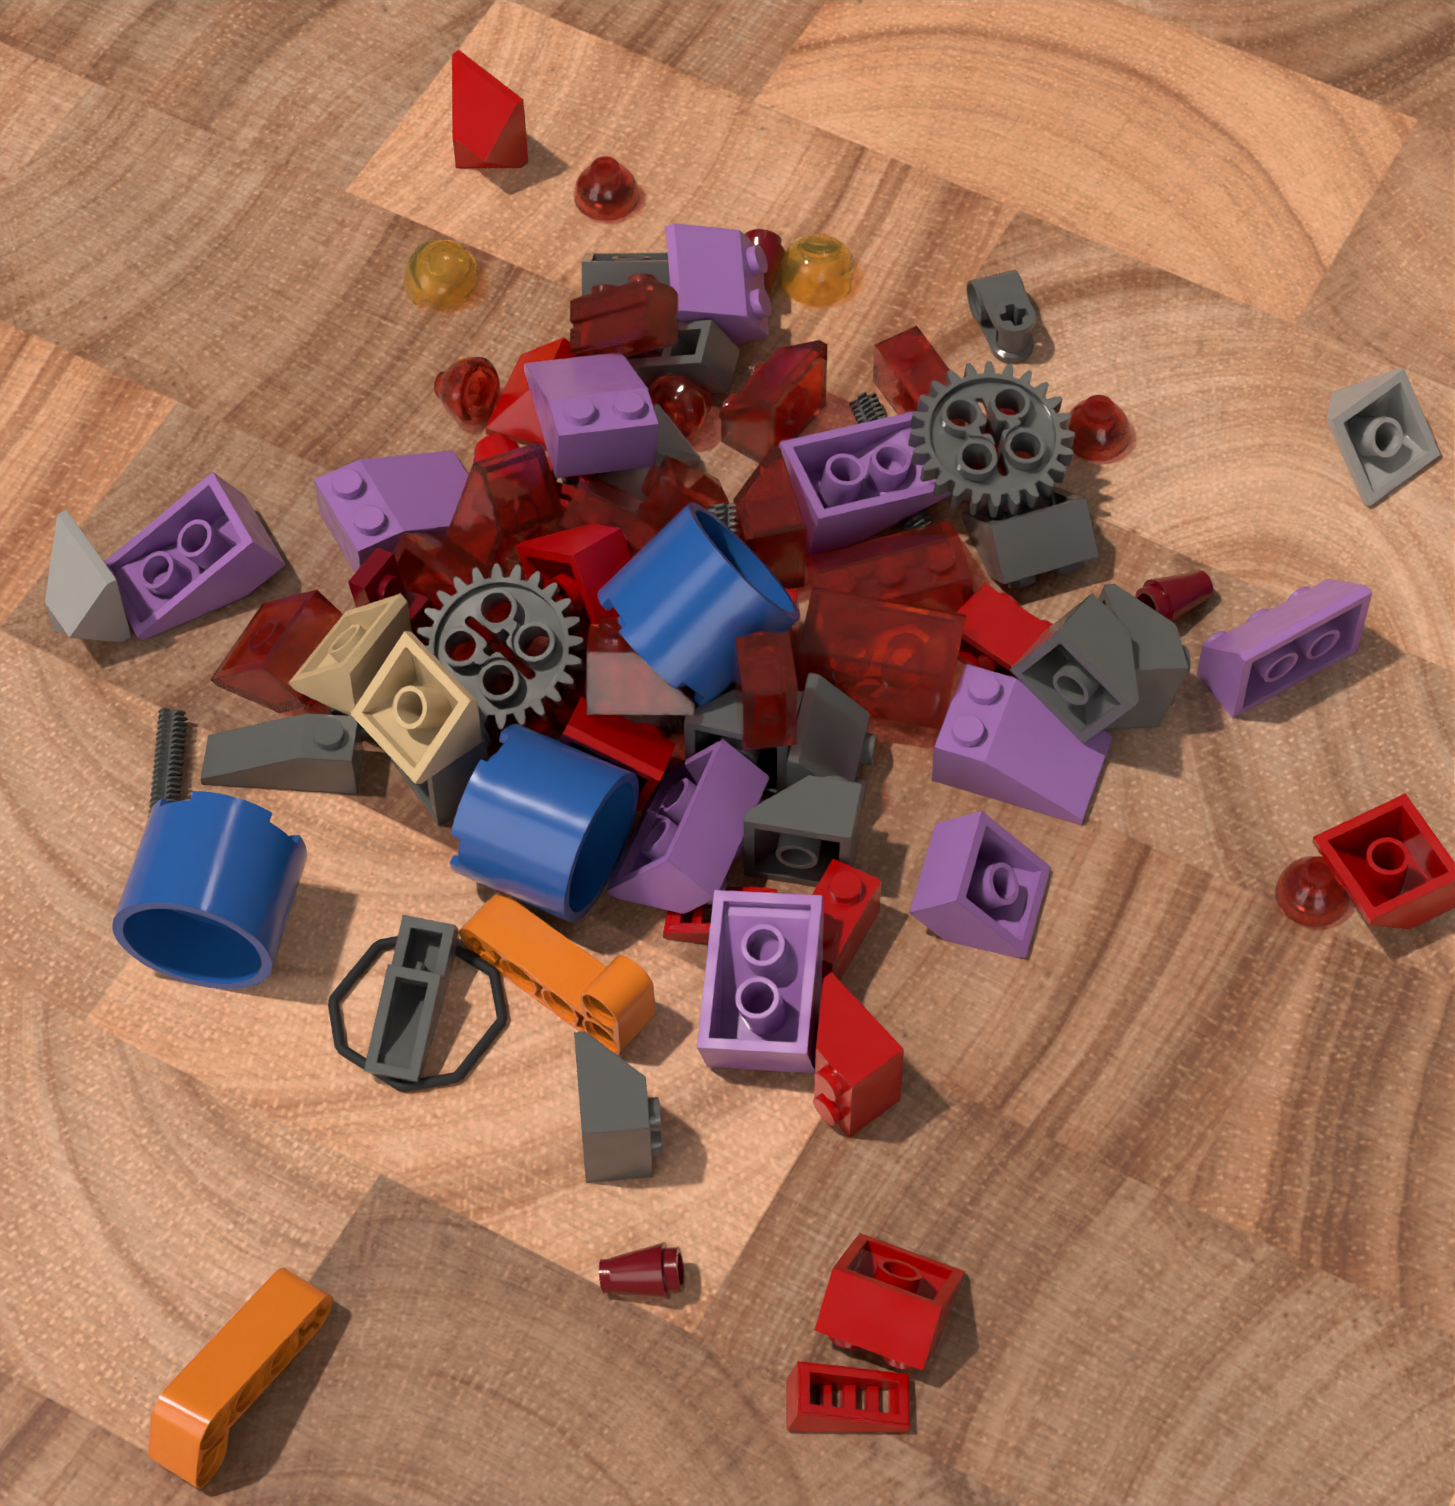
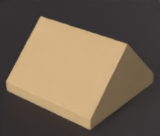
[288,594,412,716]
[351,631,482,784]

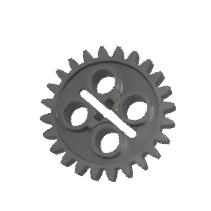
[908,361,1075,518]
[417,564,587,732]

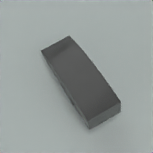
[364,915,460,1083]

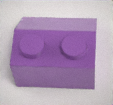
[666,223,771,345]
[909,811,1051,958]

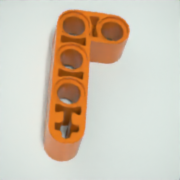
[459,892,655,1055]
[148,1267,333,1489]

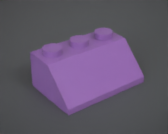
[1197,579,1372,718]
[606,739,770,914]

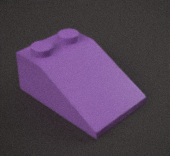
[524,352,659,478]
[771,411,952,556]
[314,450,498,573]
[104,472,286,640]
[931,664,1112,825]
[697,890,824,1073]

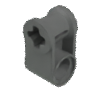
[967,270,1036,364]

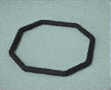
[328,936,508,1092]

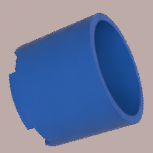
[597,503,801,706]
[449,724,639,923]
[112,791,307,989]

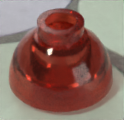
[574,156,639,221]
[434,357,500,425]
[648,375,712,440]
[1067,395,1131,461]
[1275,856,1350,927]

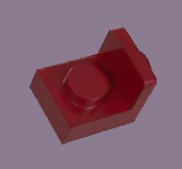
[348,547,430,629]

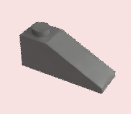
[582,320,740,395]
[200,713,364,794]

